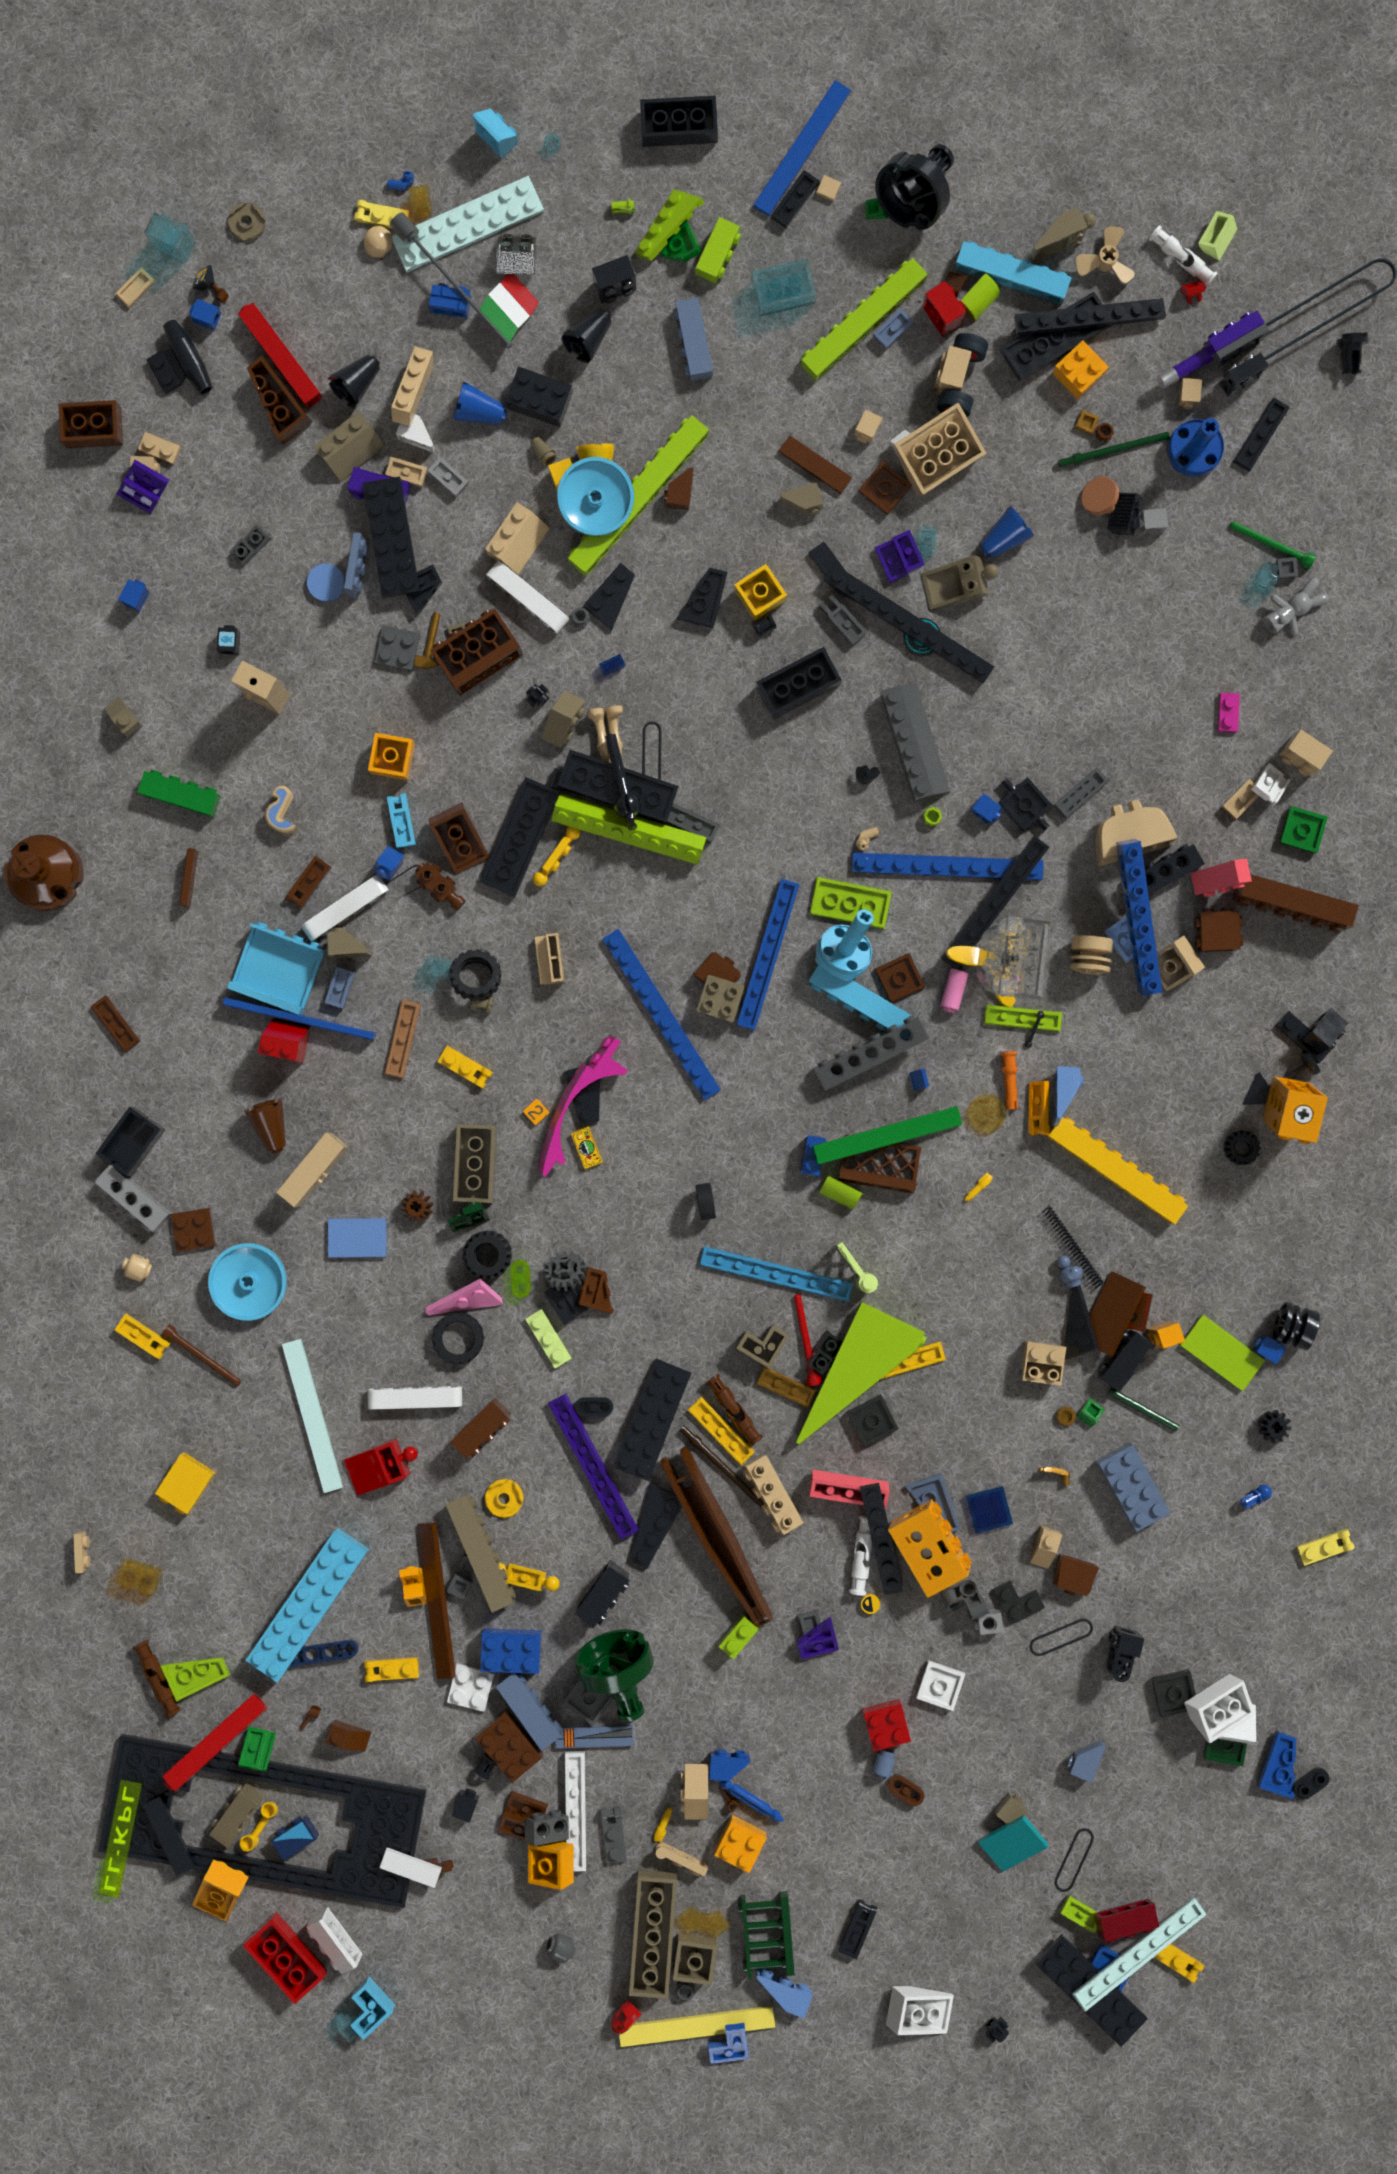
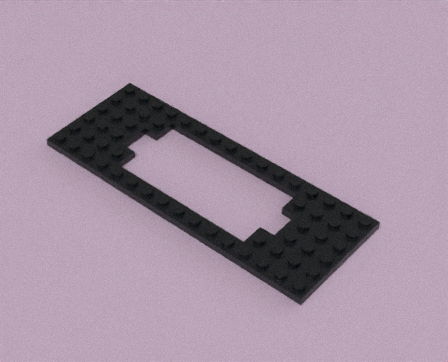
[98,1734,427,1908]

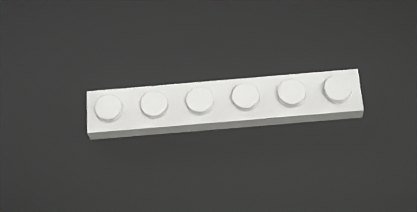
[565,1751,586,1871]

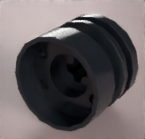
[1273,1302,1320,1350]

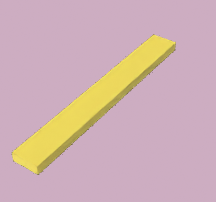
[618,2006,775,2047]

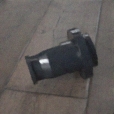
[1336,332,1368,375]

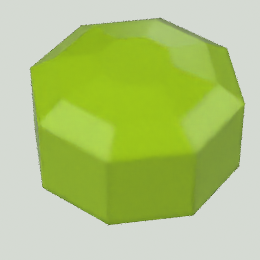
[922,807,942,827]

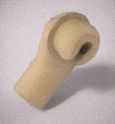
[856,827,879,851]

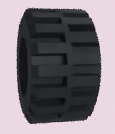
[462,1231,512,1280]

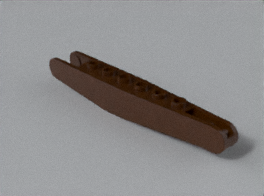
[661,1447,773,1627]

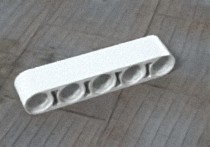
[486,560,569,634]
[301,875,390,942]
[367,1386,462,1409]

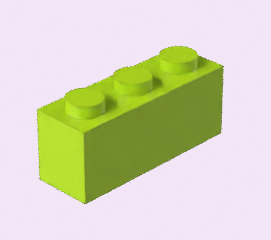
[696,217,741,284]

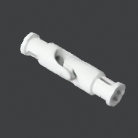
[1149,225,1218,287]
[849,1515,873,1596]

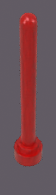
[794,1294,822,1387]

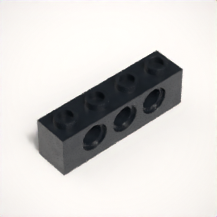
[1145,844,1205,895]

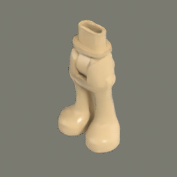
[587,706,623,763]

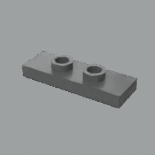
[1053,767,1109,820]

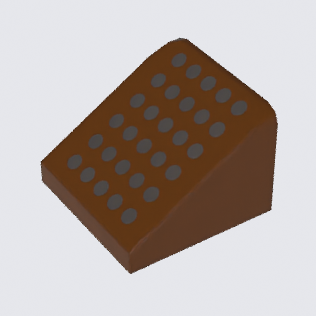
[945,272,967,297]

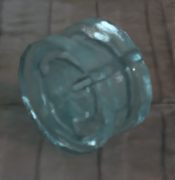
[544,133,561,153]

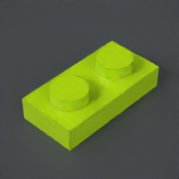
[1059,1895,1097,1933]

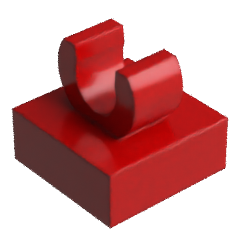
[1180,281,1205,304]

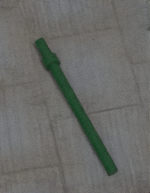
[1058,431,1170,467]

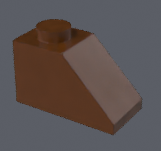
[663,468,693,510]
[326,1720,371,1751]

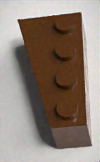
[247,356,313,445]

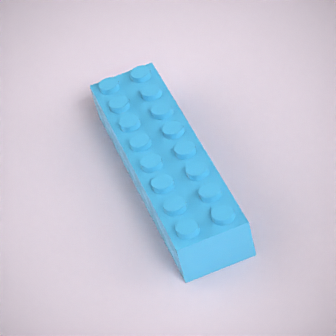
[245,1528,370,1683]

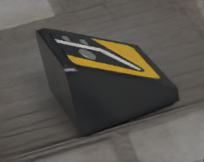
[193,265,215,291]

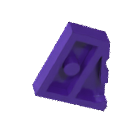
[797,1617,839,1660]

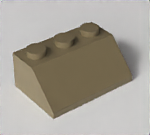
[314,411,385,482]

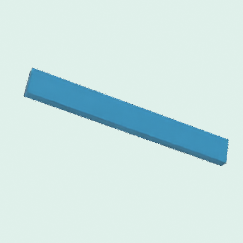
[699,1246,853,1302]

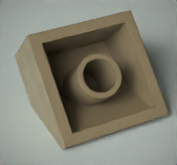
[327,928,372,959]

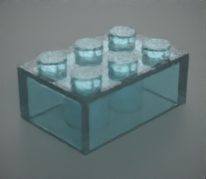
[751,259,816,317]

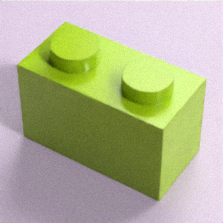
[718,1613,759,1659]

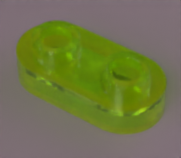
[510,1259,531,1298]

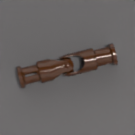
[705,1373,763,1446]
[132,1640,181,1718]

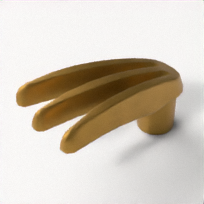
[1038,1467,1071,1485]

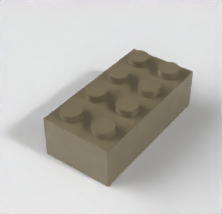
[453,1124,497,1203]

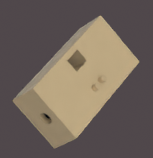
[231,661,290,714]
[276,1132,349,1207]

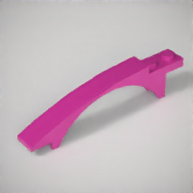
[537,1035,628,1177]

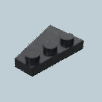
[583,563,635,631]
[677,567,728,629]

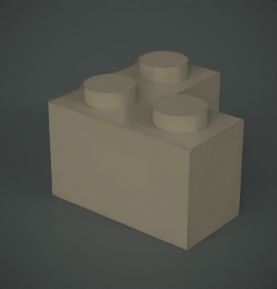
[541,691,586,748]
[736,1324,790,1369]

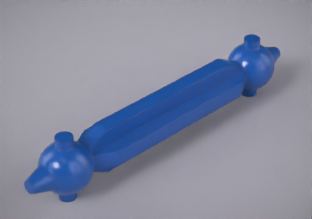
[717,1780,784,1822]

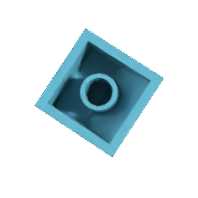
[472,109,518,159]

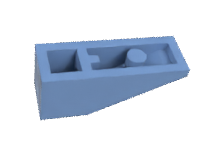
[1054,1066,1083,1126]

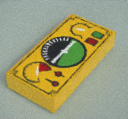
[571,1127,603,1169]

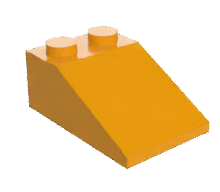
[192,1860,249,1922]

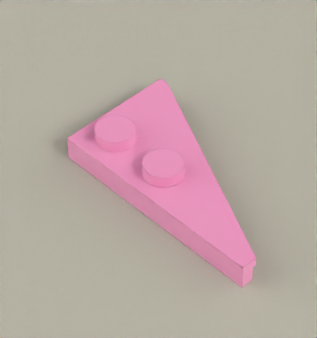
[426,1279,502,1315]

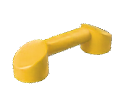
[240,1801,278,1851]

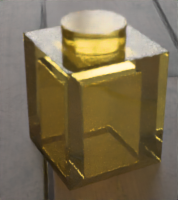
[409,185,433,218]

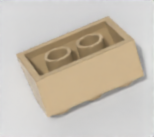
[485,502,550,575]

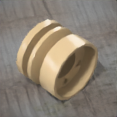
[1069,935,1113,975]

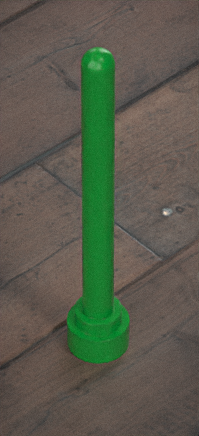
[1229,522,1316,569]

